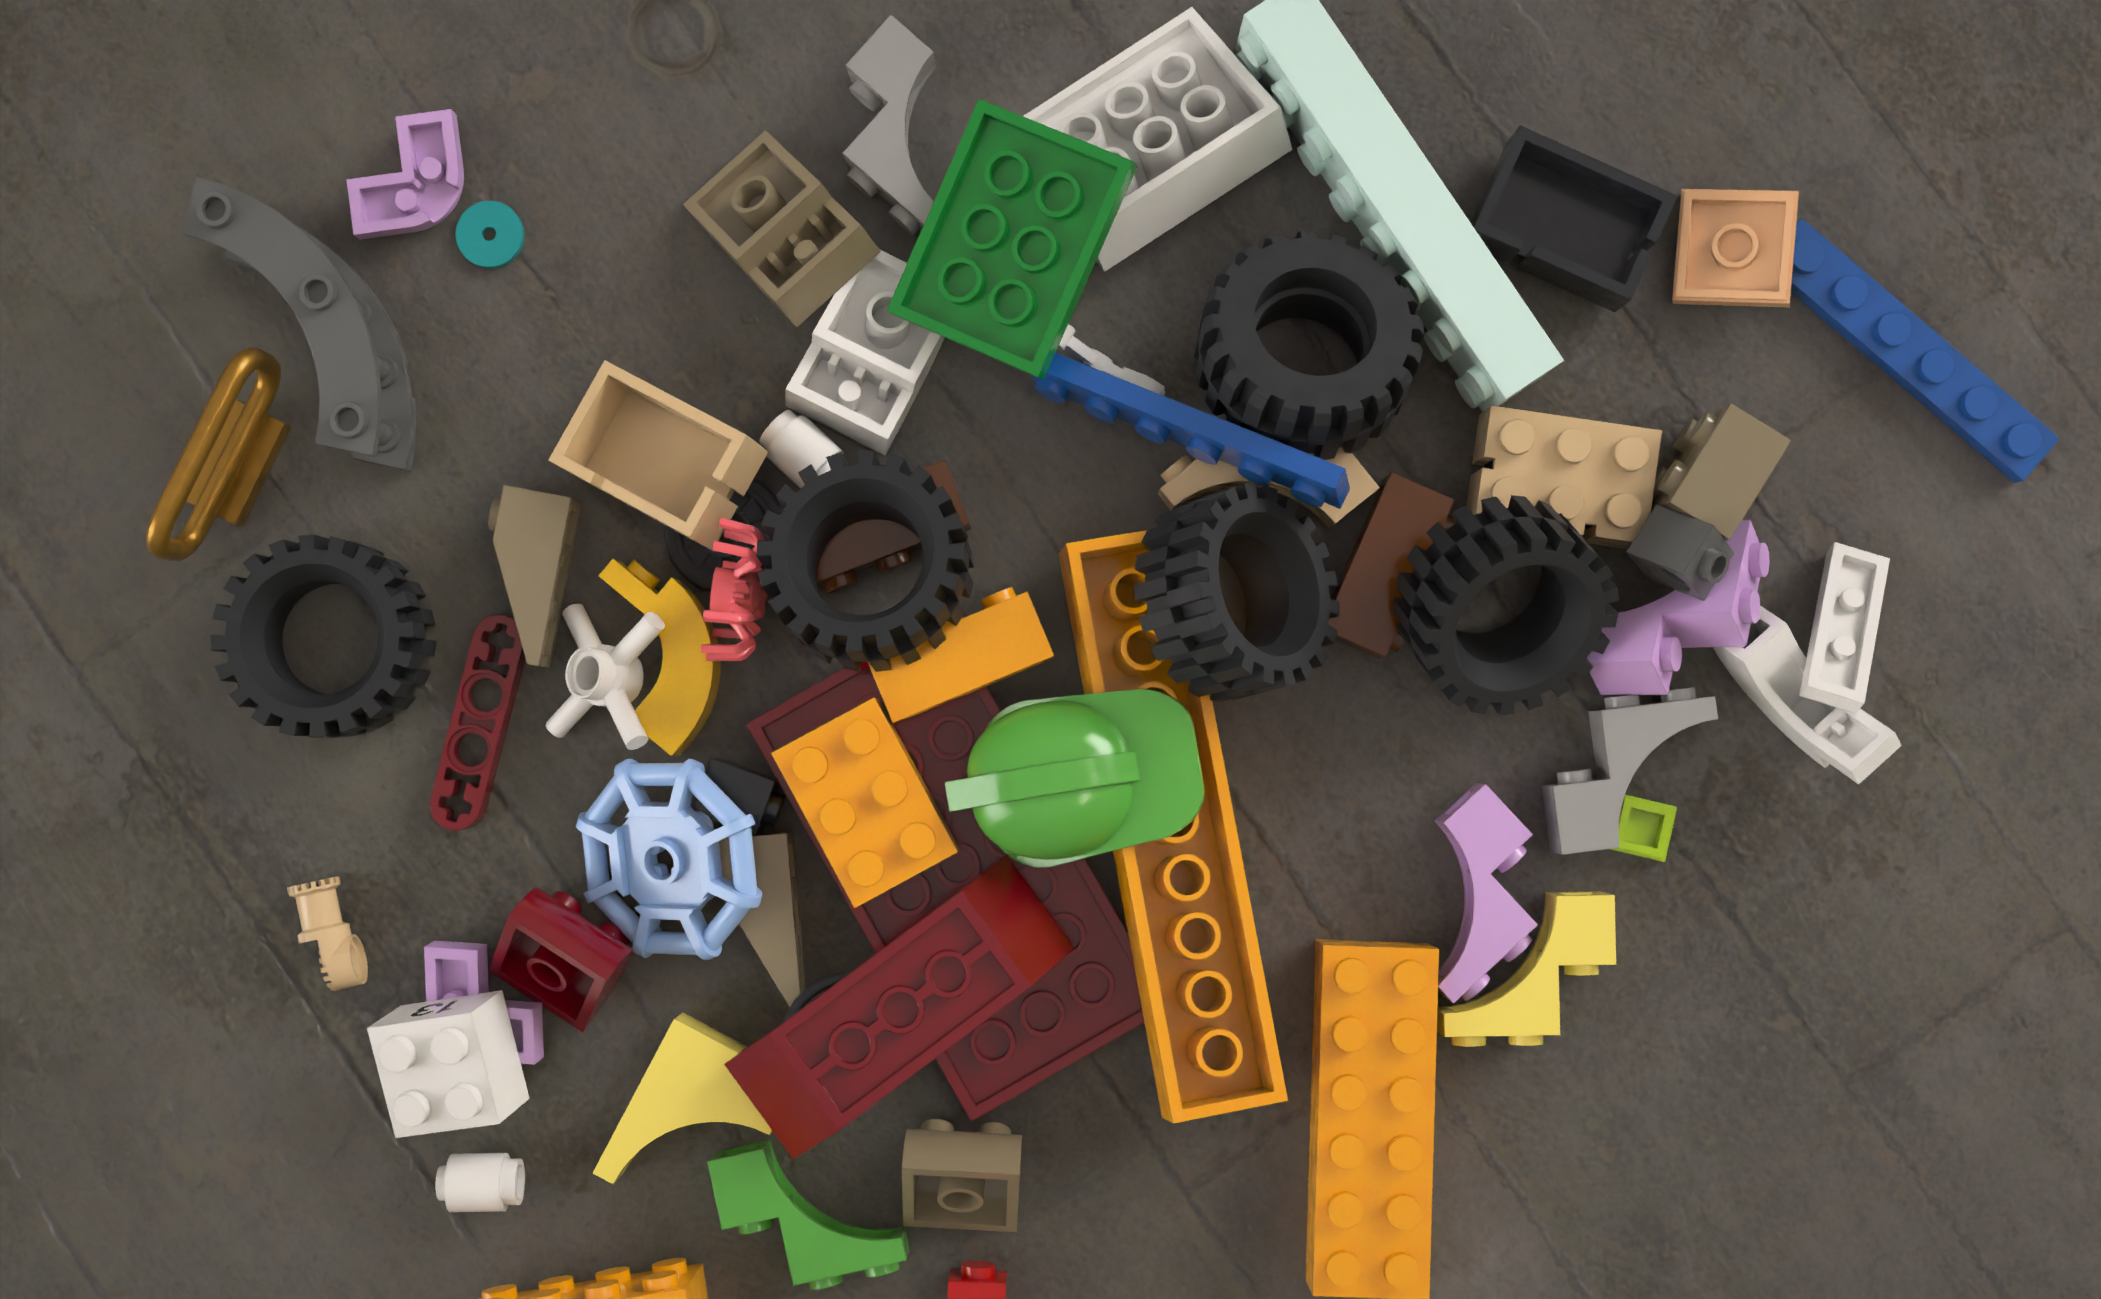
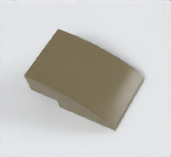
[683,130,881,327]

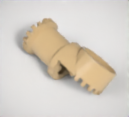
[287,876,368,991]

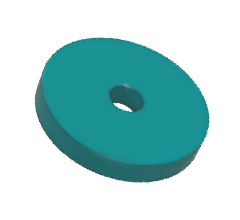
[456,201,525,269]

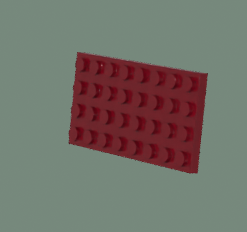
[746,662,1144,1122]

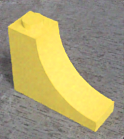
[593,1013,772,1184]

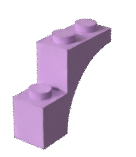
[1587,520,1770,695]
[1435,783,1538,1003]

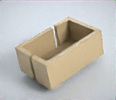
[548,360,768,551]
[1466,406,1662,549]

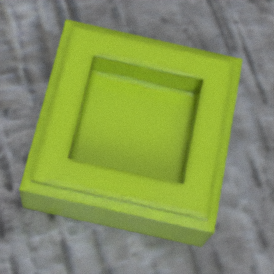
[1610,795,1677,862]

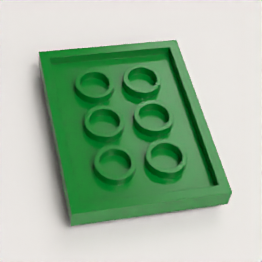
[887,99,1138,380]

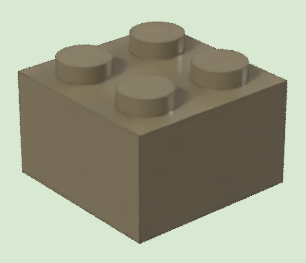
[1651,403,1791,541]

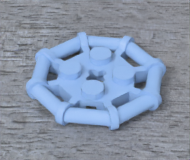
[576,759,763,960]

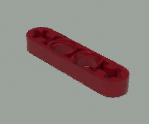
[430,615,526,830]

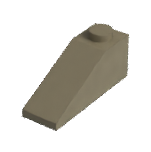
[488,485,582,668]
[719,831,806,1007]

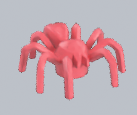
[701,517,768,661]

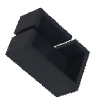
[1471,125,1678,312]

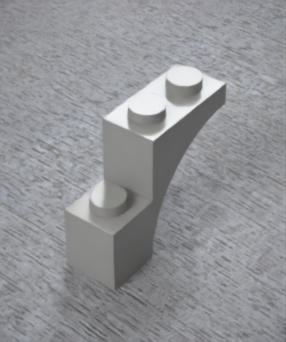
[843,15,936,235]
[1541,687,1718,855]

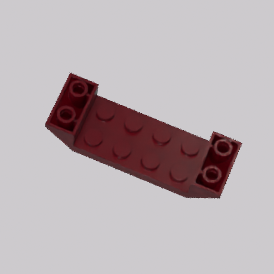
[724,855,1074,1159]

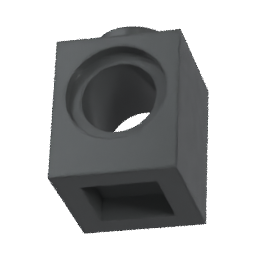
[1626,504,1734,601]

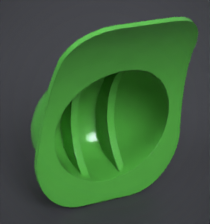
[945,689,1205,867]

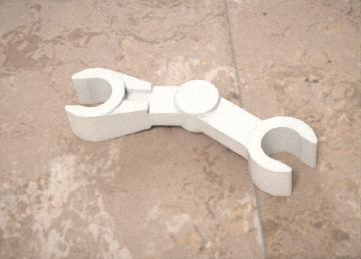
[1058,324,1166,396]

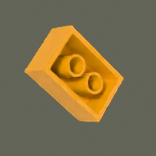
[771,697,960,908]

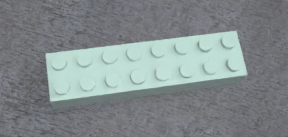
[1235,0,1564,412]

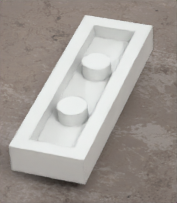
[1799,542,1890,713]

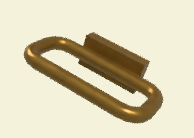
[146,347,292,561]

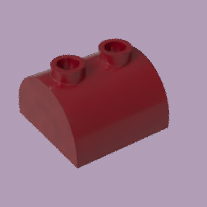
[488,887,634,1033]

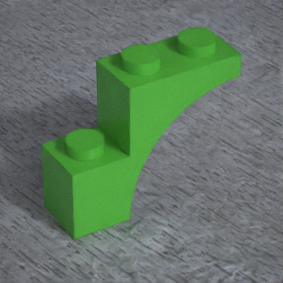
[707,1139,910,1290]

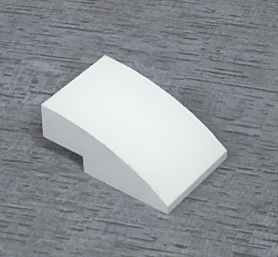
[785,249,945,455]

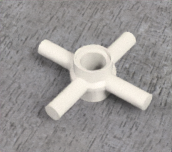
[546,604,665,750]

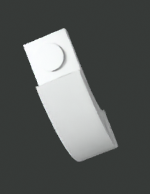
[1713,606,1902,785]

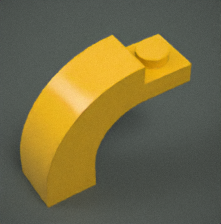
[599,559,721,756]

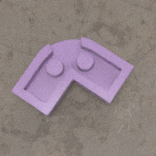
[346,109,464,240]
[424,941,544,1065]

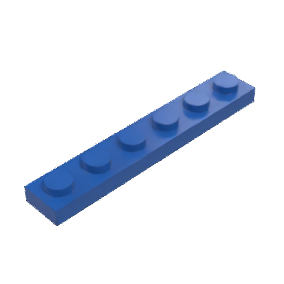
[1791,218,2060,483]
[1030,353,1350,509]

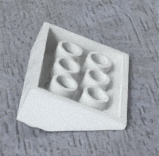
[1023,7,1293,272]

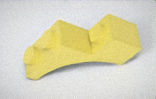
[1437,891,1616,1047]

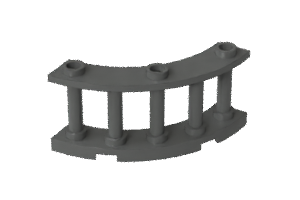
[183,177,417,472]

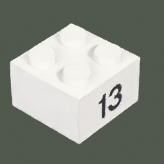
[367,990,530,1138]

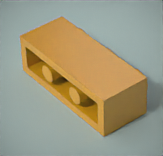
[868,587,1054,724]

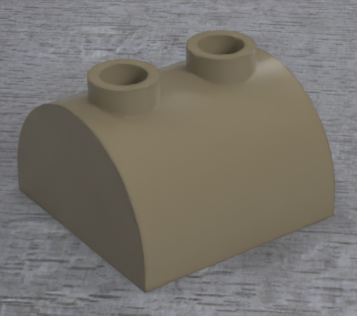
[902,1119,1022,1232]

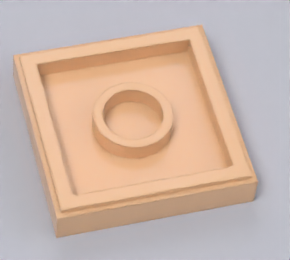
[1672,189,1799,308]

